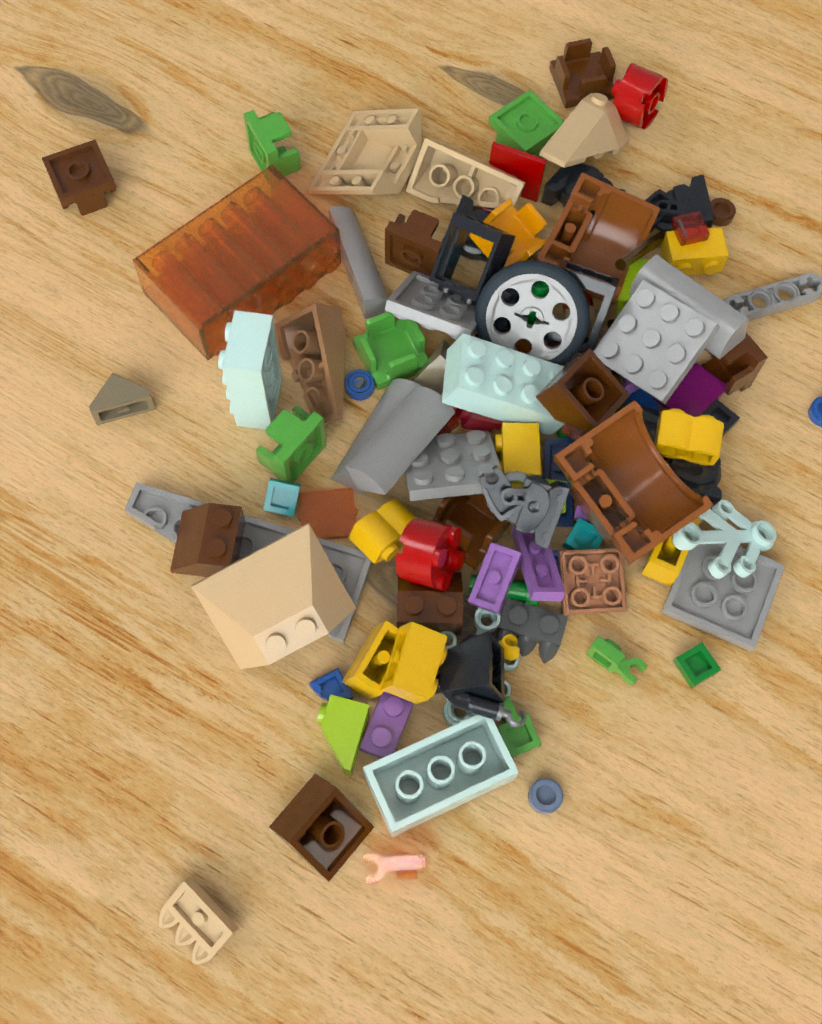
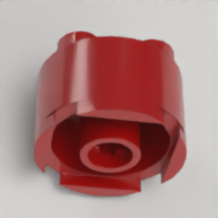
[611,63,668,129]
[396,518,465,591]

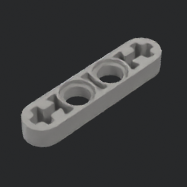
[723,273,822,321]

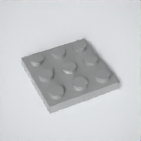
[385,271,477,340]
[593,280,720,404]
[404,430,501,501]
[661,529,785,652]

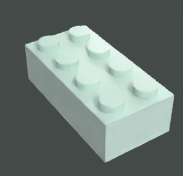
[218,310,283,430]
[442,333,565,436]
[363,715,519,838]

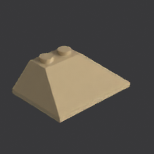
[307,108,422,195]
[191,523,356,670]

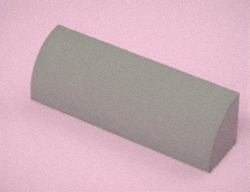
[329,206,388,319]
[629,254,749,359]
[331,378,422,495]
[345,386,455,495]

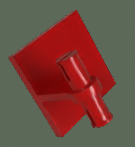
[480,142,547,214]

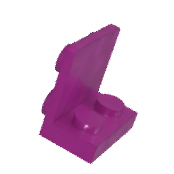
[650,362,727,417]

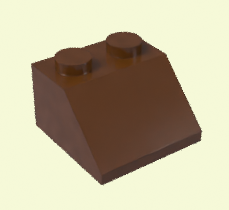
[536,348,630,432]
[170,503,246,577]
[397,572,463,635]
[269,773,374,881]

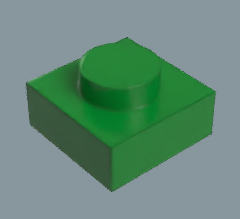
[673,642,721,689]

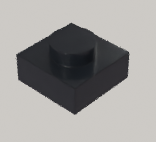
[701,399,740,437]

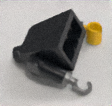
[434,631,526,727]

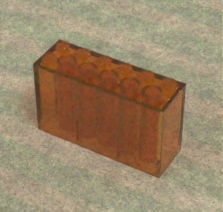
[133,165,341,361]

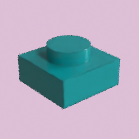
[263,478,301,517]
[562,517,603,550]

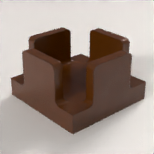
[549,38,616,108]
[42,140,116,216]
[385,210,445,276]
[701,332,768,395]
[432,493,510,570]

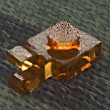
[364,854,425,885]

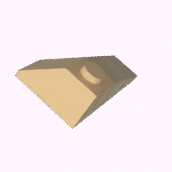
[539,93,629,168]
[406,138,526,208]

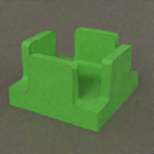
[488,90,564,159]
[243,110,301,190]
[353,311,428,391]
[256,406,327,483]

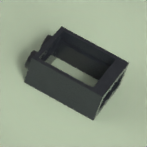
[429,212,516,306]
[543,259,620,353]

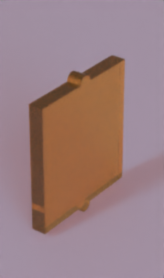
[298,488,358,540]

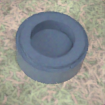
[528,778,563,814]

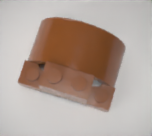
[537,172,660,305]
[553,401,713,565]

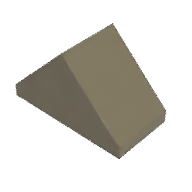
[411,340,451,395]
[89,373,156,425]

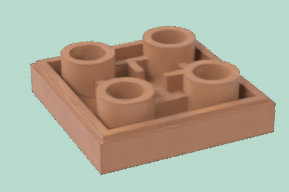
[558,548,627,615]

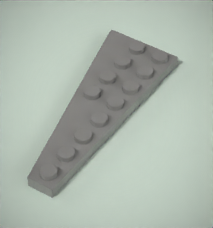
[125,482,373,644]

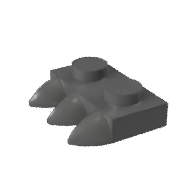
[496,598,568,663]

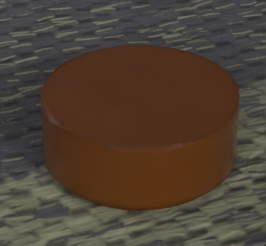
[710,198,736,227]

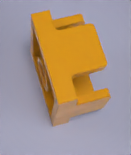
[468,198,547,267]

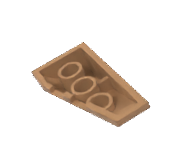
[275,303,346,426]

